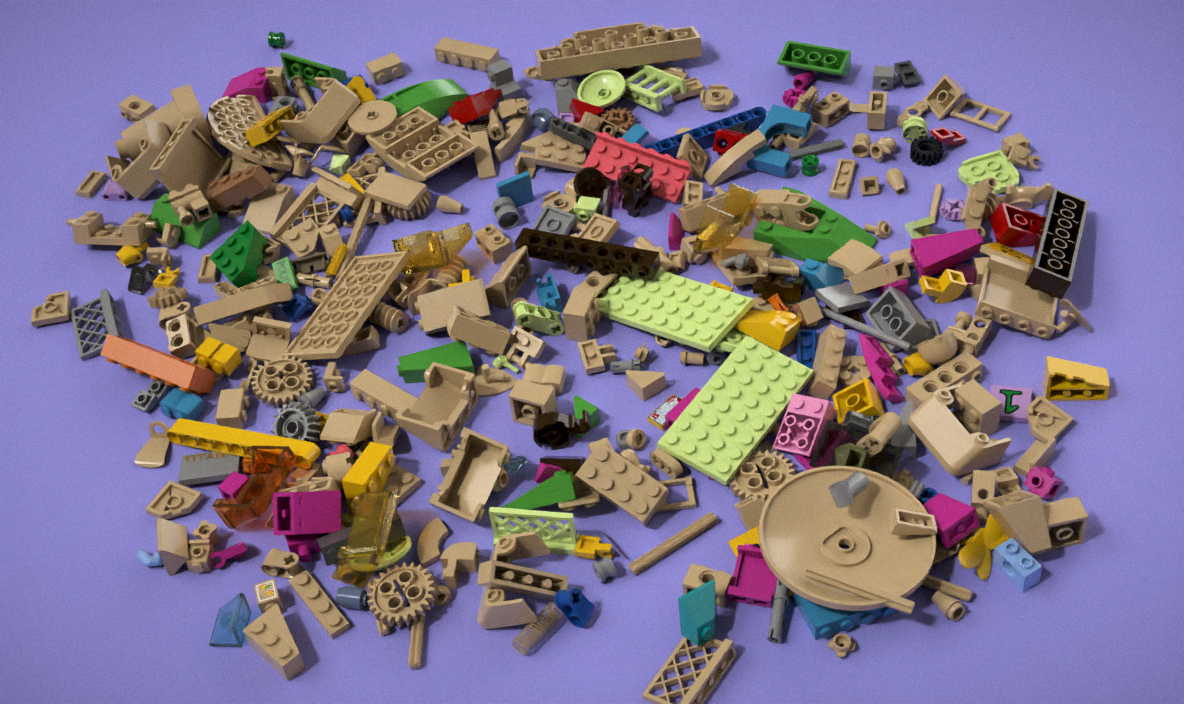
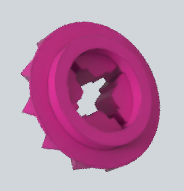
[782,88,807,107]

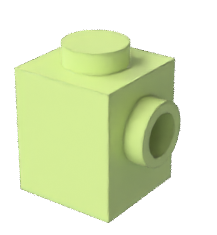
[574,196,602,222]

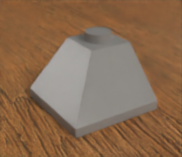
[554,78,580,116]

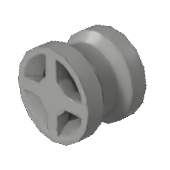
[592,556,617,583]

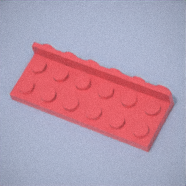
[582,132,692,204]

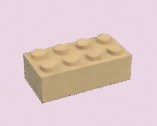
[575,442,669,527]

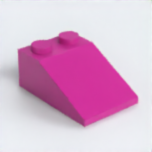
[222,67,272,103]

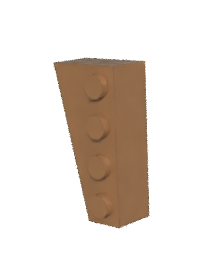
[204,163,272,213]

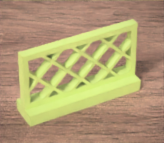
[489,507,579,555]

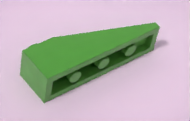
[496,470,578,516]

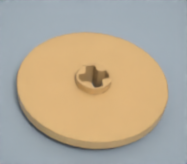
[348,100,397,135]

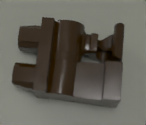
[618,163,653,218]
[753,273,806,302]

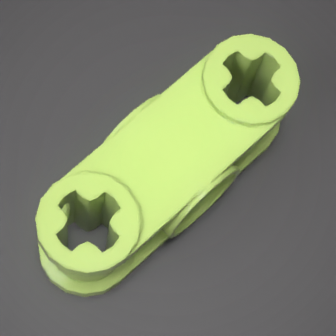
[513,301,565,336]

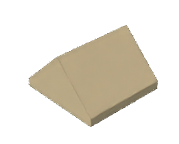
[157,518,189,576]

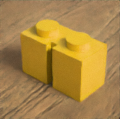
[195,336,242,376]

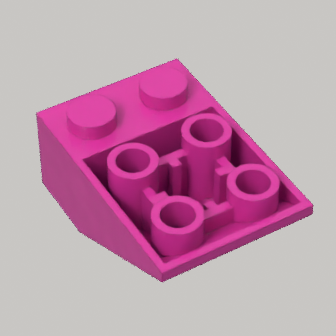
[273,490,342,535]

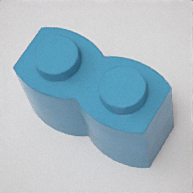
[159,387,206,421]

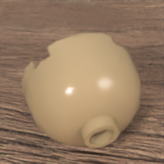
[916,331,957,367]

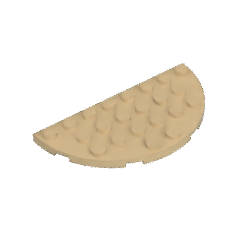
[206,95,292,171]

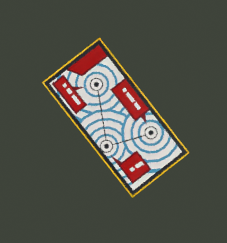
[647,394,682,431]

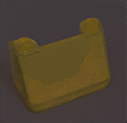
[392,222,473,274]

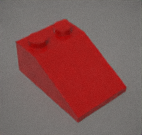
[990,202,1043,247]

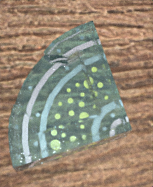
[503,456,527,476]

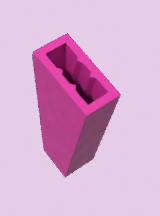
[909,228,983,278]

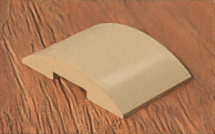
[365,106,480,181]

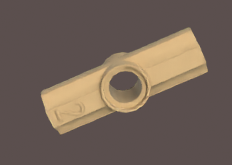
[633,236,678,274]

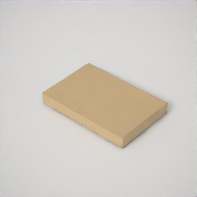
[364,171,427,210]

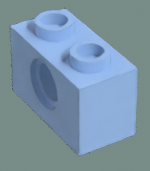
[993,537,1042,592]

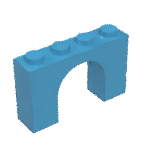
[746,105,813,178]
[794,593,897,640]

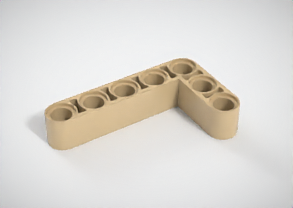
[193,283,293,326]

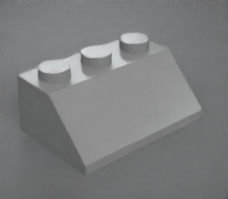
[865,286,931,352]

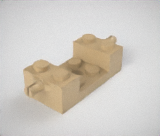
[67,210,158,246]

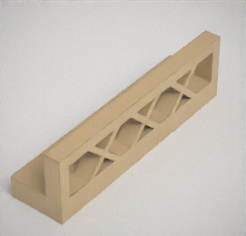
[311,166,365,209]

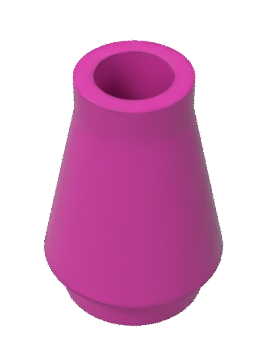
[793,70,815,90]

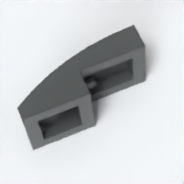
[894,60,921,86]

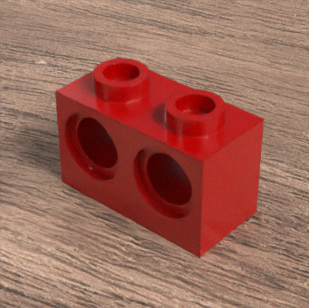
[712,128,748,155]

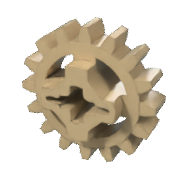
[147,286,188,309]

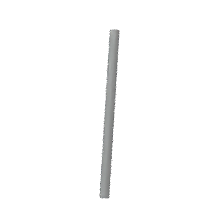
[800,298,913,351]

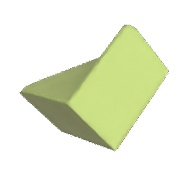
[329,153,352,175]

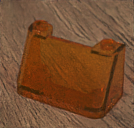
[212,446,296,529]

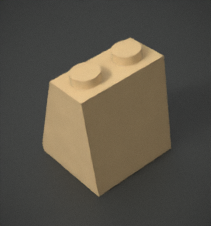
[983,490,1052,555]

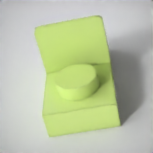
[904,216,935,239]

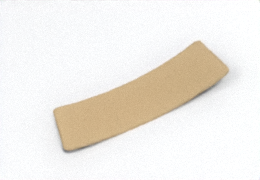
[850,103,869,113]

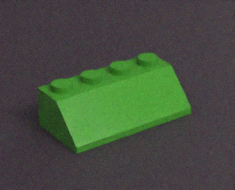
[777,40,851,77]
[280,52,347,89]
[151,193,222,250]

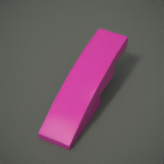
[859,333,904,403]

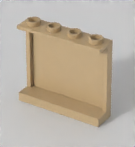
[149,118,232,196]
[974,254,1058,340]

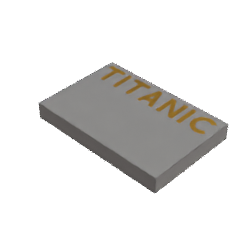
[178,451,242,486]

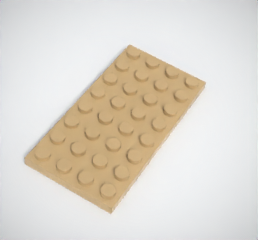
[282,251,411,361]

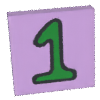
[990,384,1032,423]

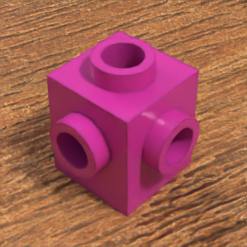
[1024,466,1063,500]

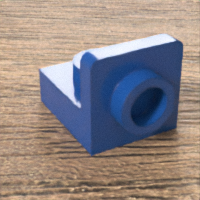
[282,293,315,322]

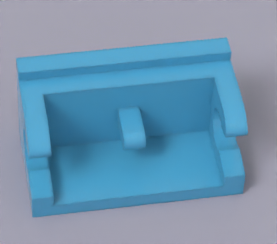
[536,273,563,313]

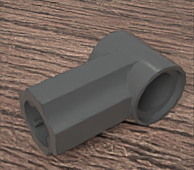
[843,410,881,437]

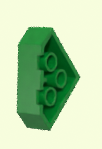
[209,220,267,288]

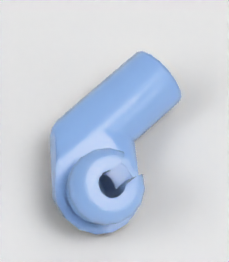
[136,549,163,567]

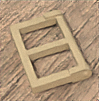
[950,97,1011,132]
[656,476,696,513]

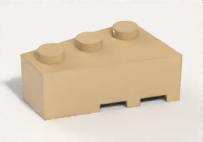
[243,603,305,681]

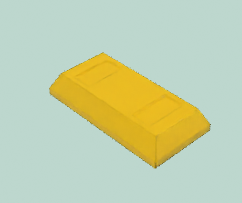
[324,243,348,278]

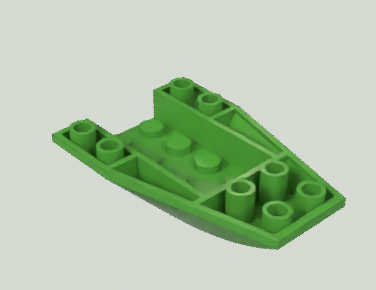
[379,79,469,119]

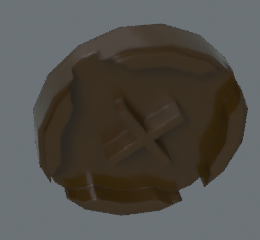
[573,167,606,199]

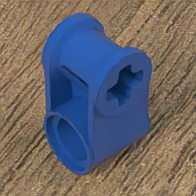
[554,588,595,628]

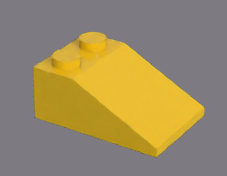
[733,310,802,352]

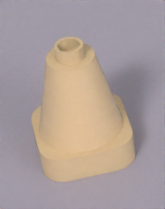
[114,84,215,162]

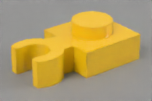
[153,266,180,289]

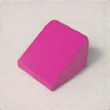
[534,462,563,483]

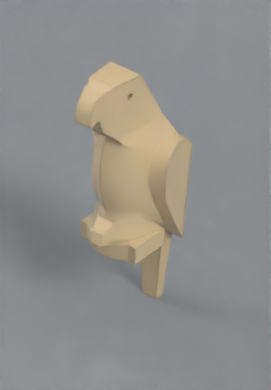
[495,98,530,119]
[998,183,1053,209]

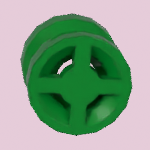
[268,32,285,48]
[802,155,819,177]

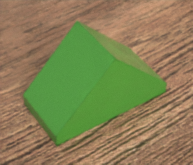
[574,395,600,439]

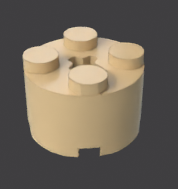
[322,451,354,494]

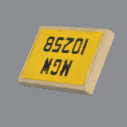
[980,242,1032,267]

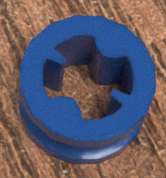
[338,206,355,223]
[918,488,938,505]

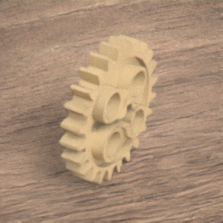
[251,355,314,408]
[729,450,796,501]
[367,562,437,627]

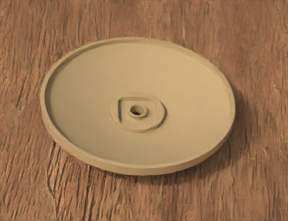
[758,466,936,611]

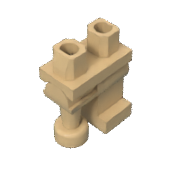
[168,183,213,226]
[943,311,992,358]

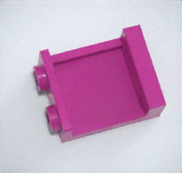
[923,493,980,548]
[727,544,777,608]

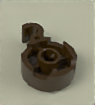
[533,410,591,450]

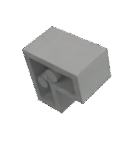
[487,59,523,102]

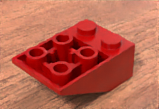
[448,88,502,125]

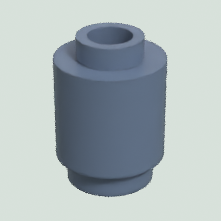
[336,586,369,610]

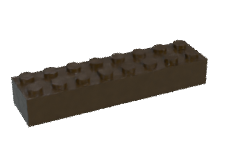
[1025,188,1089,300]

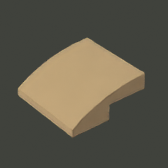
[827,239,883,276]

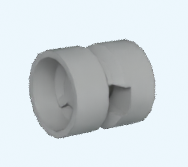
[492,196,520,229]

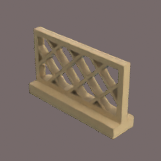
[343,166,388,228]
[269,182,346,248]
[642,637,737,704]

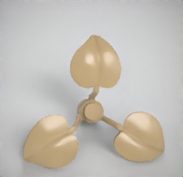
[273,135,350,177]

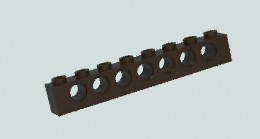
[515,228,661,280]

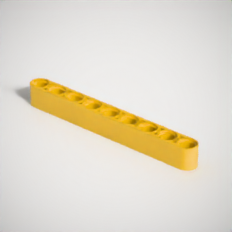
[166,418,321,469]

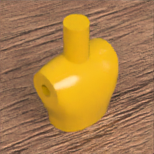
[115,241,149,267]
[903,352,938,376]

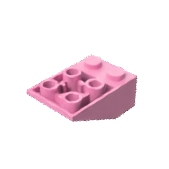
[772,393,836,457]

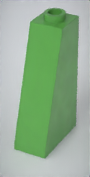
[397,340,476,383]

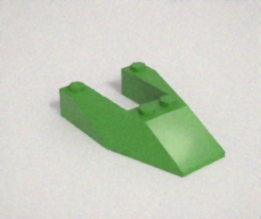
[753,186,877,263]

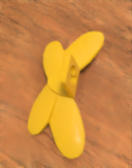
[959,514,1009,580]

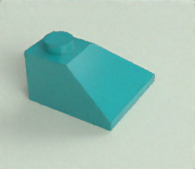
[678,580,717,646]

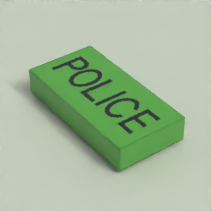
[272,256,299,292]

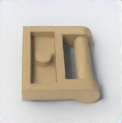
[755,256,799,278]

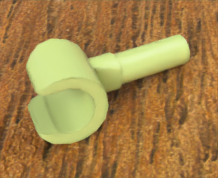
[493,354,519,373]

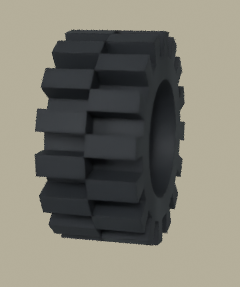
[910,135,943,167]

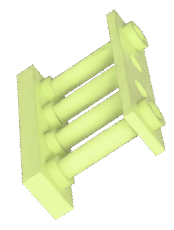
[621,64,686,112]

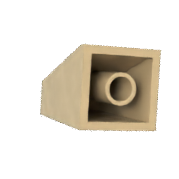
[414,278,491,335]

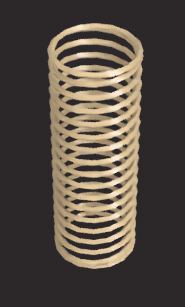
[512,602,564,655]

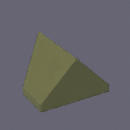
[834,443,870,470]

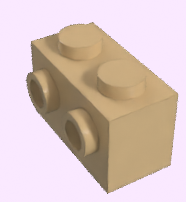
[811,91,850,129]
[474,223,513,265]

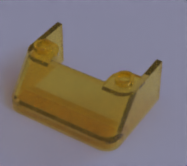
[693,182,758,255]
[332,490,399,588]

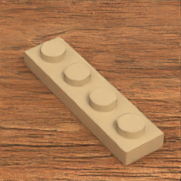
[288,570,350,640]

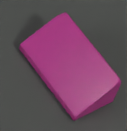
[668,213,685,250]

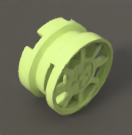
[903,116,927,144]

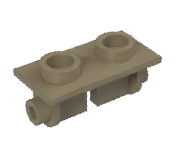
[291,252,329,276]

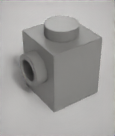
[873,66,897,90]

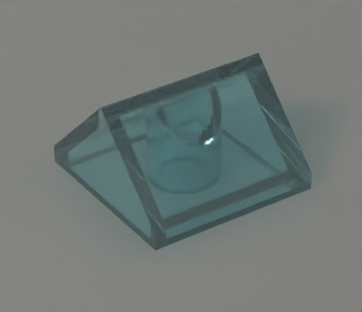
[209,592,252,648]

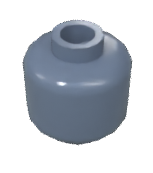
[532,108,556,133]

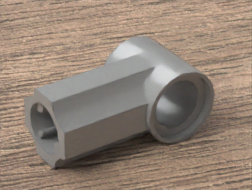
[829,471,869,508]

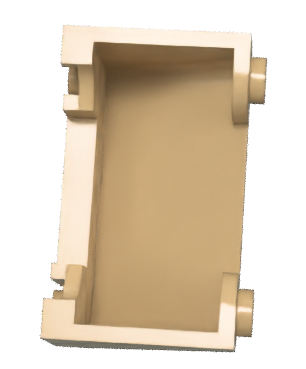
[396,362,478,452]
[429,427,512,523]

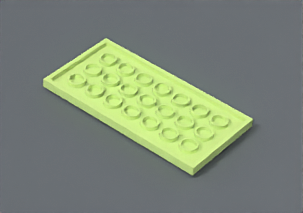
[598,270,754,353]
[657,335,814,486]

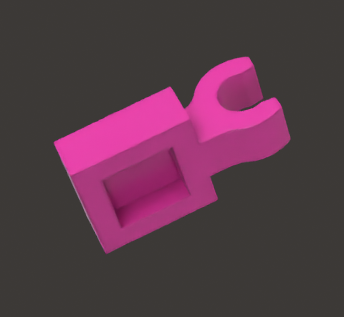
[210,541,247,568]

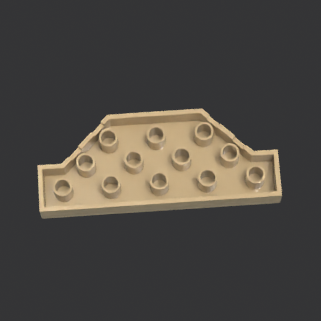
[535,22,702,81]

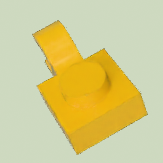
[574,534,614,560]

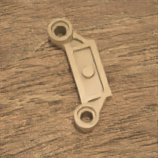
[961,177,997,237]

